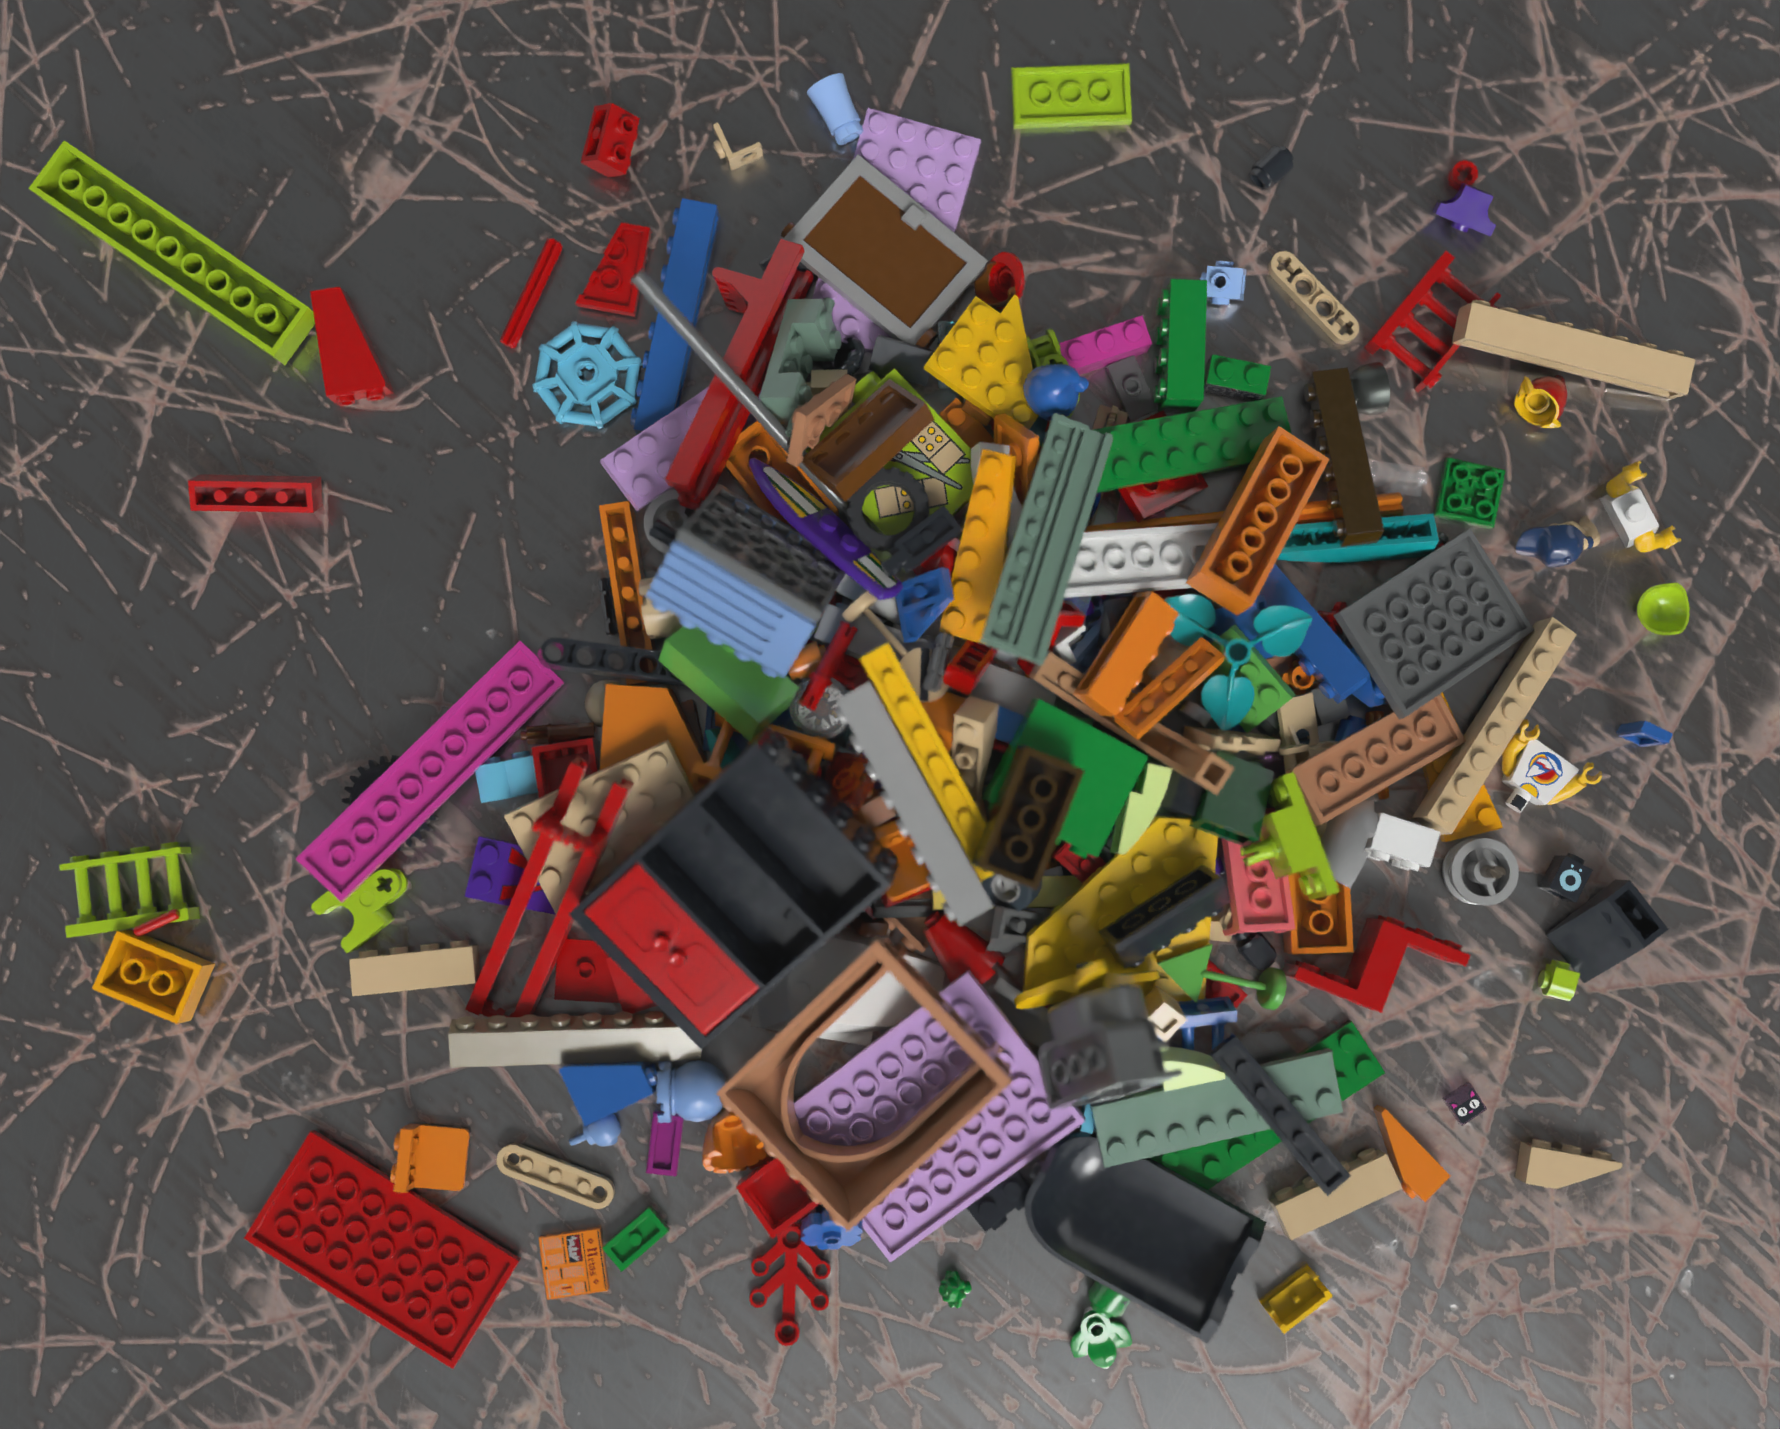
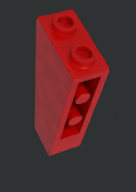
[310,286,394,406]

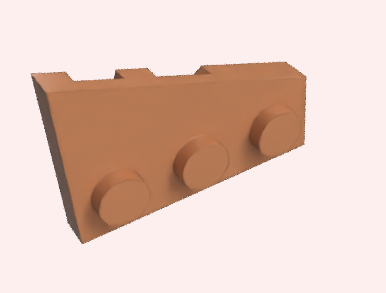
[787,374,856,467]

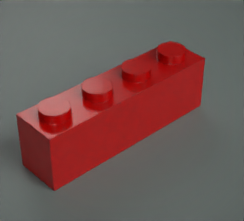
[188,474,323,513]

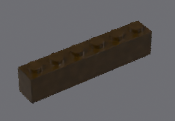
[1304,367,1384,547]

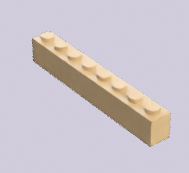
[1452,300,1695,399]
[1412,617,1577,835]

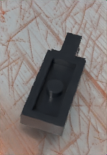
[881,505,963,578]

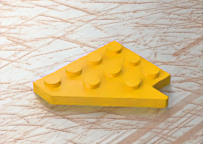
[923,294,1039,429]

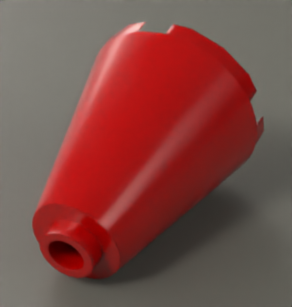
[923,910,1006,985]

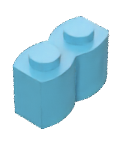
[475,751,538,803]

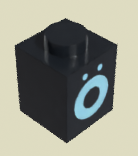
[1539,853,1593,902]

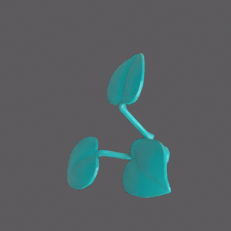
[1164,594,1312,731]

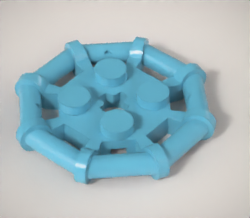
[532,320,643,429]

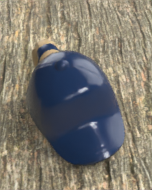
[1515,515,1600,567]

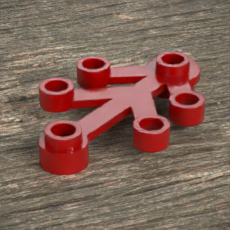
[749,1221,831,1346]

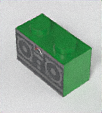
[1204,354,1271,402]

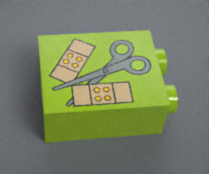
[805,368,974,535]

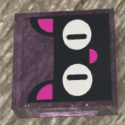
[1442,1082,1487,1126]

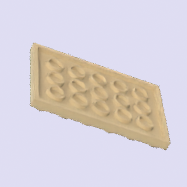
[504,740,695,914]

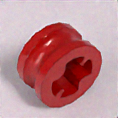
[1448,160,1478,191]

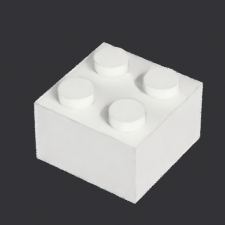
[1364,813,1440,871]

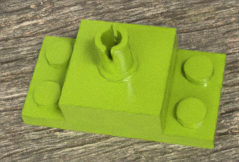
[1240,772,1340,900]

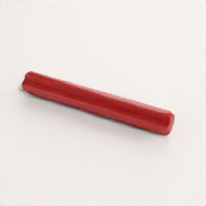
[500,238,563,349]

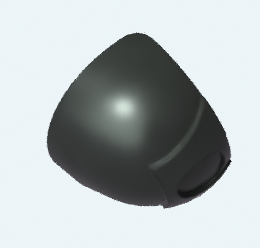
[1350,362,1390,415]

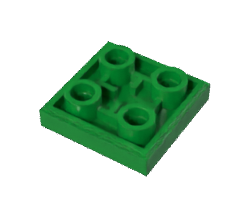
[1434,457,1506,529]

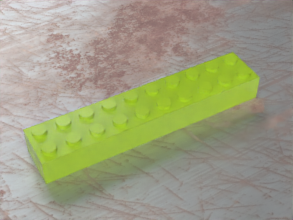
[28,140,315,365]

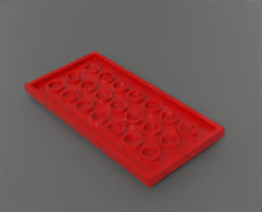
[244,1130,521,1369]

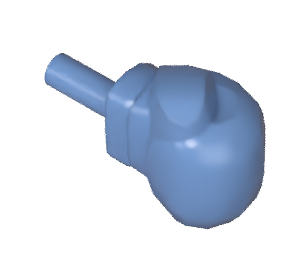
[569,1114,621,1146]

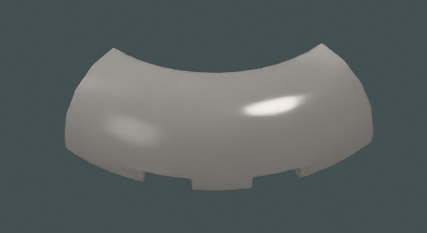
[1321,793,1379,888]

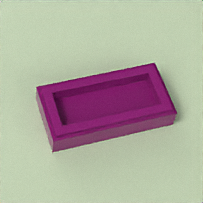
[646,1110,684,1177]

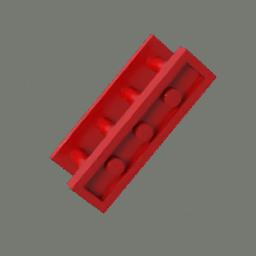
[1364,251,1502,393]

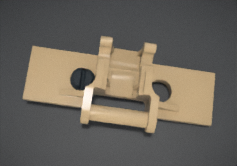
[1277,692,1339,838]

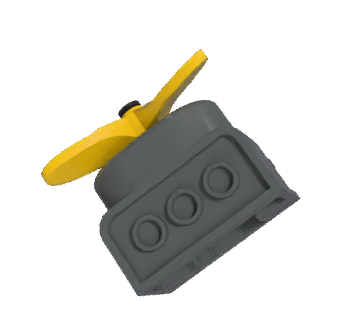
[1014,960,1183,1110]

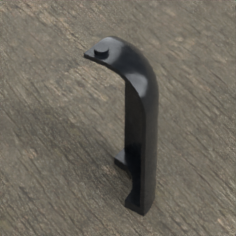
[1025,1132,1266,1344]

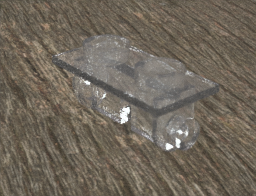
[1369,461,1428,497]

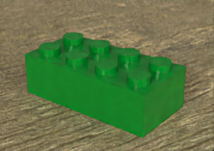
[1153,279,1207,414]

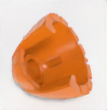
[702,1107,772,1173]

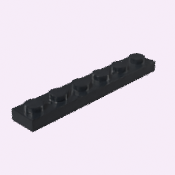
[1209,1033,1351,1196]

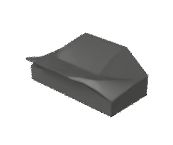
[986,905,1045,953]

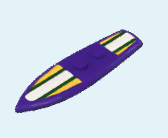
[749,458,903,600]

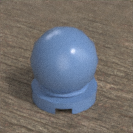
[657,1060,727,1123]

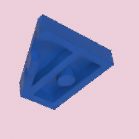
[895,568,954,643]

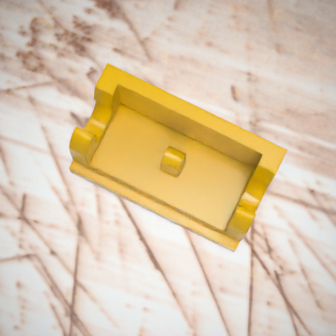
[1258,1263,1333,1334]

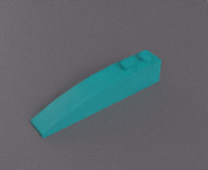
[1277,513,1439,562]

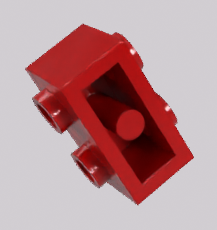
[580,103,640,177]

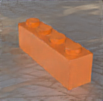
[1073,591,1179,716]

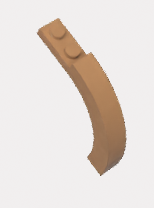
[1029,651,1234,795]

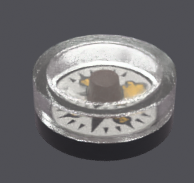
[789,678,850,740]

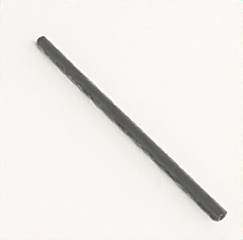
[631,269,877,533]

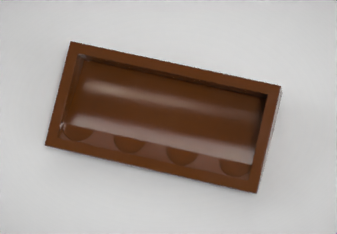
[802,379,935,502]

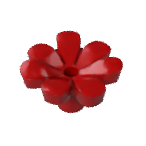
[1317,601,1347,635]

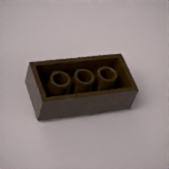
[971,745,1085,890]

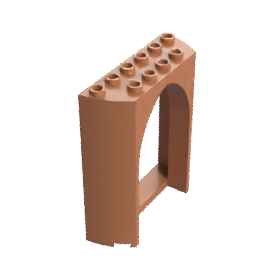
[716,938,1012,1232]

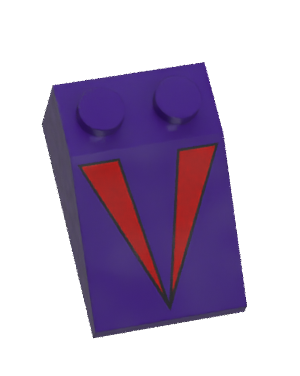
[465,837,556,915]

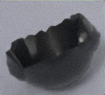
[821,337,865,375]

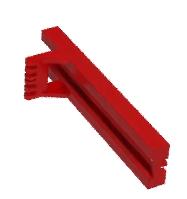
[665,239,814,511]
[465,757,634,1018]

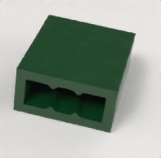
[1190,751,1274,847]

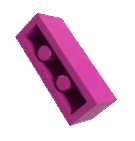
[1059,316,1152,376]

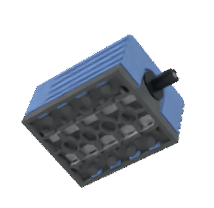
[646,483,846,678]

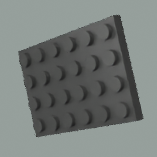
[1333,529,1534,720]

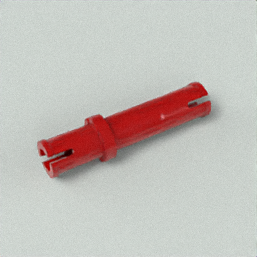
[797,621,858,712]

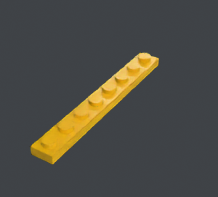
[859,643,994,881]

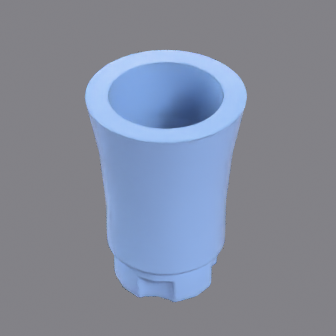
[807,73,864,145]

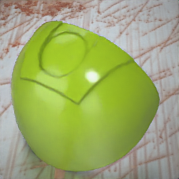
[1637,583,1690,635]

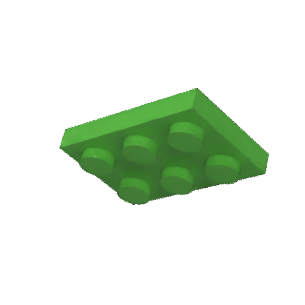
[1203,624,1295,733]

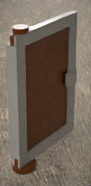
[781,154,988,349]

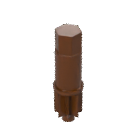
[521,722,595,745]

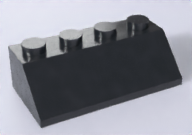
[1098,865,1230,969]

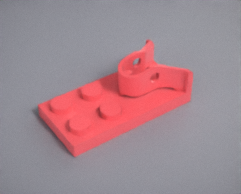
[1222,808,1295,936]

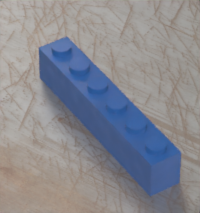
[1257,564,1370,704]

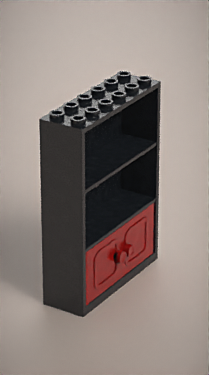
[569,727,900,1049]

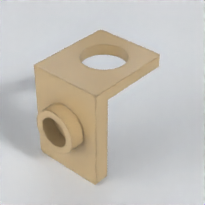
[713,122,763,171]

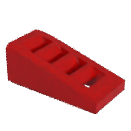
[943,640,999,695]

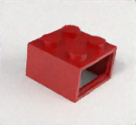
[531,738,600,798]
[736,1157,820,1239]

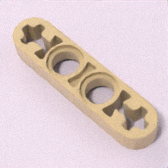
[1268,251,1359,345]

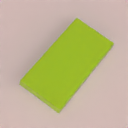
[1011,63,1132,129]

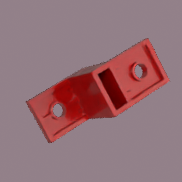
[1282,915,1471,1013]

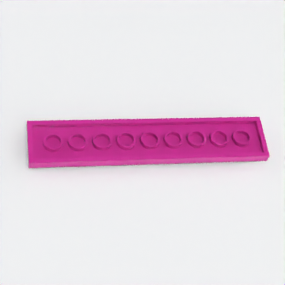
[296,641,564,903]

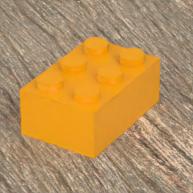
[92,929,215,1024]

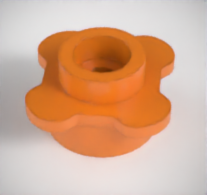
[1281,659,1315,695]

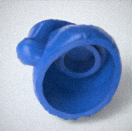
[1024,364,1089,421]

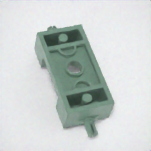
[759,297,841,438]

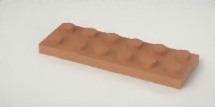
[1287,694,1466,826]

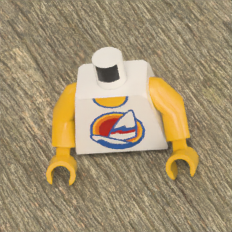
[1600,461,1681,552]
[1501,719,1602,813]

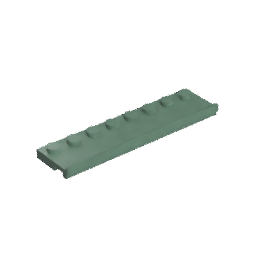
[979,413,1113,666]
[1090,1048,1343,1168]

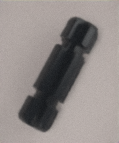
[598,577,619,636]

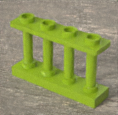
[59,842,200,938]

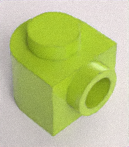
[1538,959,1580,1001]

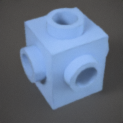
[1201,261,1247,305]

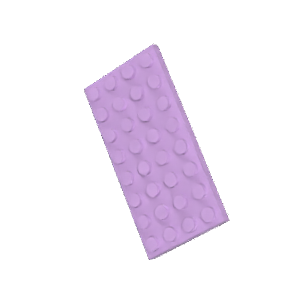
[812,108,981,353]

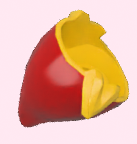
[1514,375,1568,428]

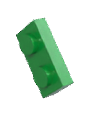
[602,1205,670,1272]

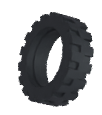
[847,467,929,552]

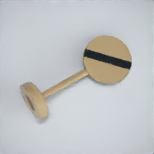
[842,591,950,702]

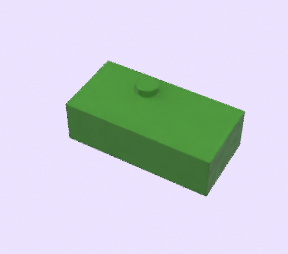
[659,626,799,742]

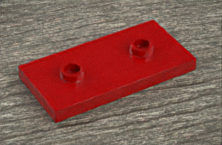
[554,938,620,1003]

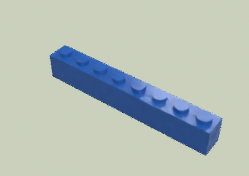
[630,198,720,435]

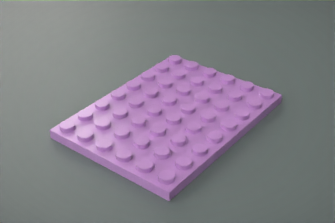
[794,970,1086,1263]

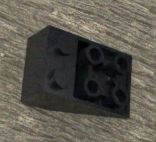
[1545,879,1669,983]

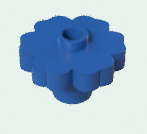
[800,1203,863,1250]

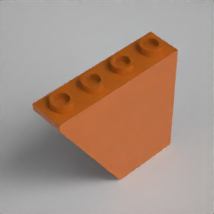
[599,684,708,793]

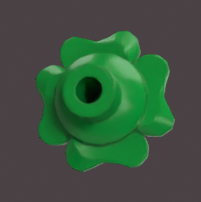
[939,1270,971,1308]

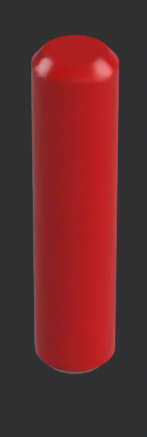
[133,909,180,937]

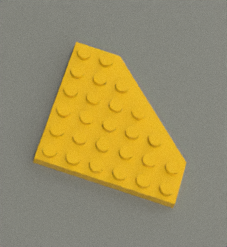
[1022,816,1218,1001]

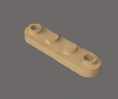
[497,1143,615,1209]

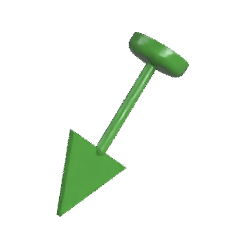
[1157,943,1287,1010]

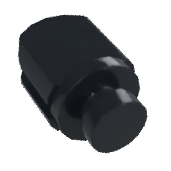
[1233,932,1277,970]

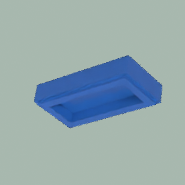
[1616,720,1673,747]

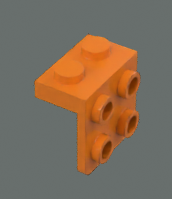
[872,817,931,901]
[390,1123,470,1193]

